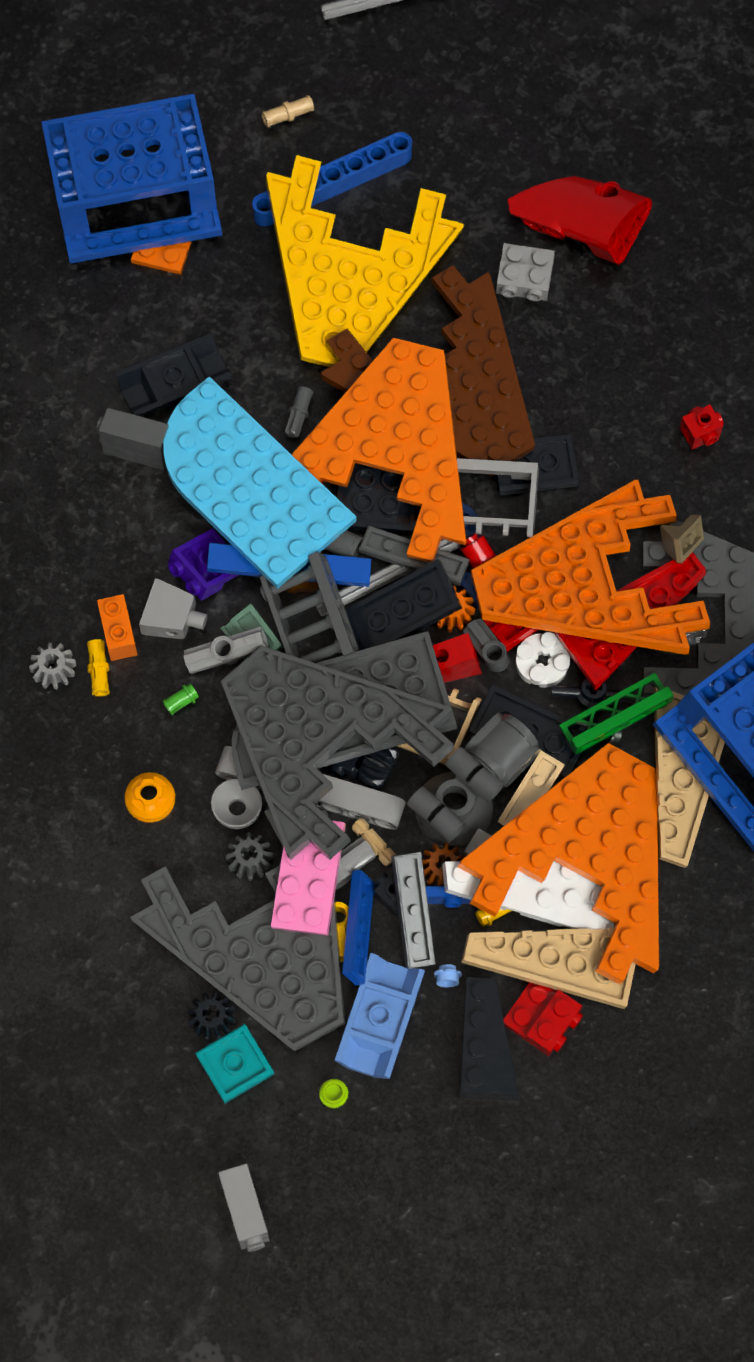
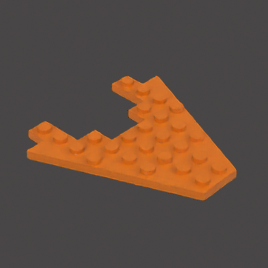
[292,338,467,563]
[471,480,710,655]
[457,743,659,985]

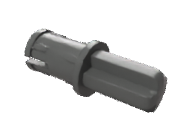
[284,386,313,438]

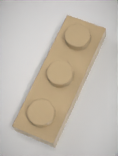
[497,751,565,826]

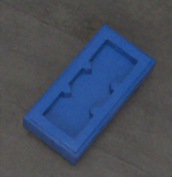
[426,886,471,908]

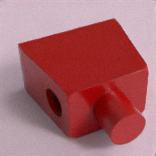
[432,633,482,683]

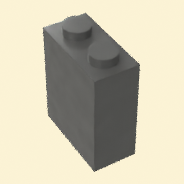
[96,408,169,470]

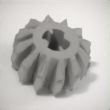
[29,642,76,690]

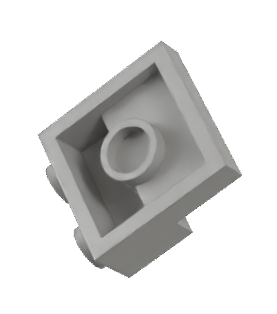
[496,243,555,301]

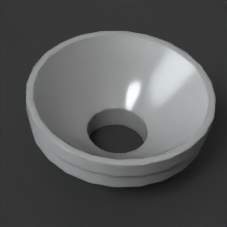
[211,778,262,829]

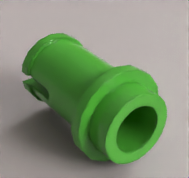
[162,684,199,716]

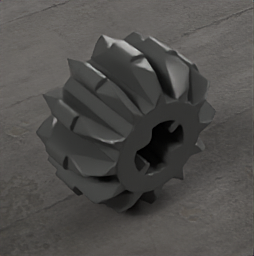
[226,832,274,881]

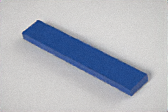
[207,543,371,587]

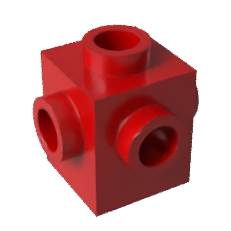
[679,405,724,450]

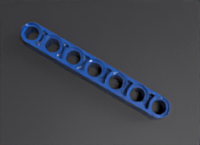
[252,132,412,227]

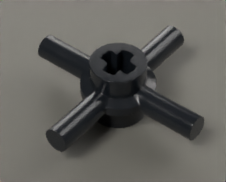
[551,678,634,730]

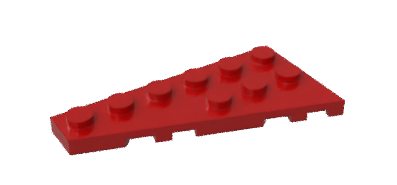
[554,552,706,691]

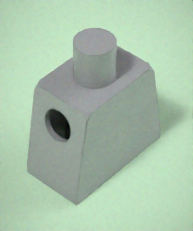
[139,578,208,639]

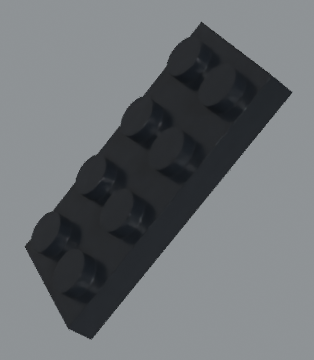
[345,559,462,650]
[468,685,586,779]

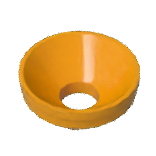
[125,772,176,823]

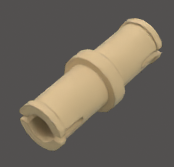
[261,95,314,128]

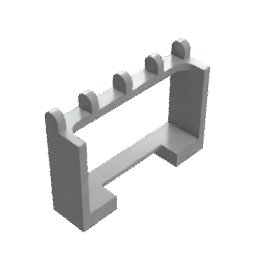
[457,458,539,537]

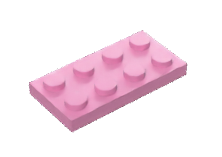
[271,821,346,936]

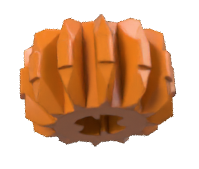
[437,585,475,633]

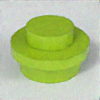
[319,1079,348,1108]

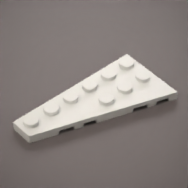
[442,861,614,930]

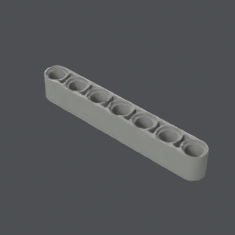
[215,746,406,830]

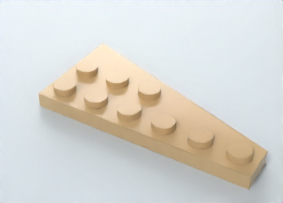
[653,687,725,868]
[461,927,635,1009]

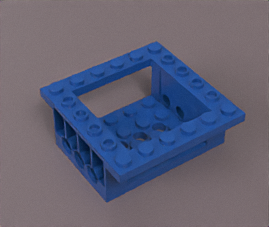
[42,94,222,264]
[653,643,754,851]

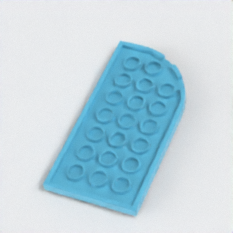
[163,377,356,589]

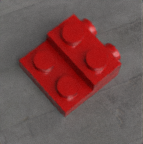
[504,982,583,1057]

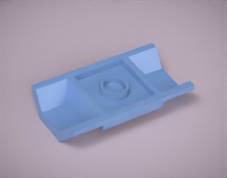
[335,953,425,1079]

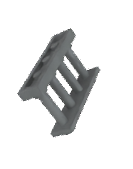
[260,552,360,663]

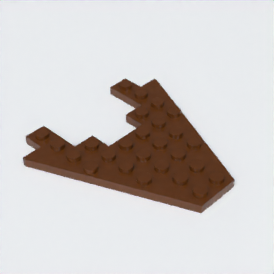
[320,265,535,476]

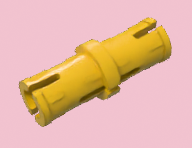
[87,639,110,696]

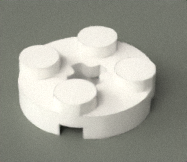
[515,632,570,688]

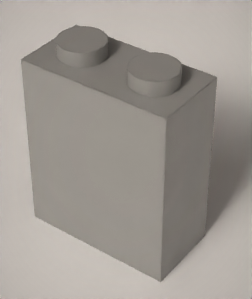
[218,1164,269,1252]

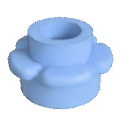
[434,964,462,987]

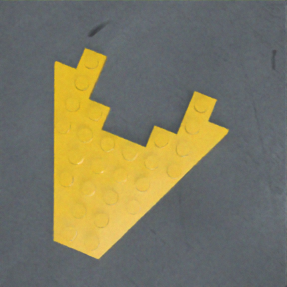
[266,155,464,367]

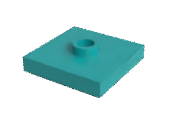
[195,1024,274,1104]

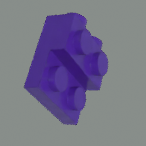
[168,528,238,601]

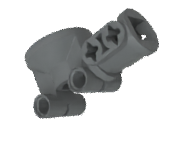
[407,713,541,848]

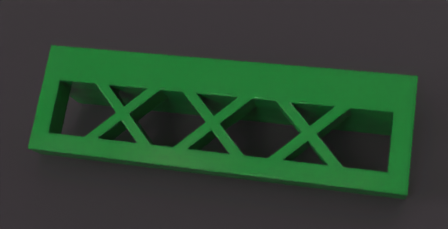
[559,673,674,755]

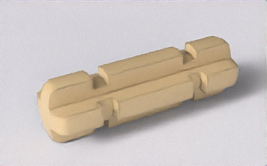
[352,818,396,866]

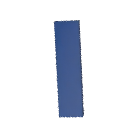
[342,870,374,985]

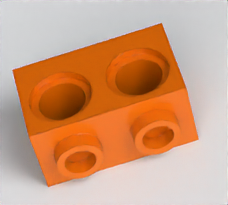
[97,594,137,661]

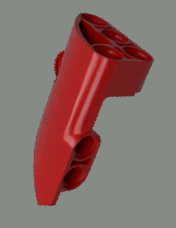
[508,176,652,264]

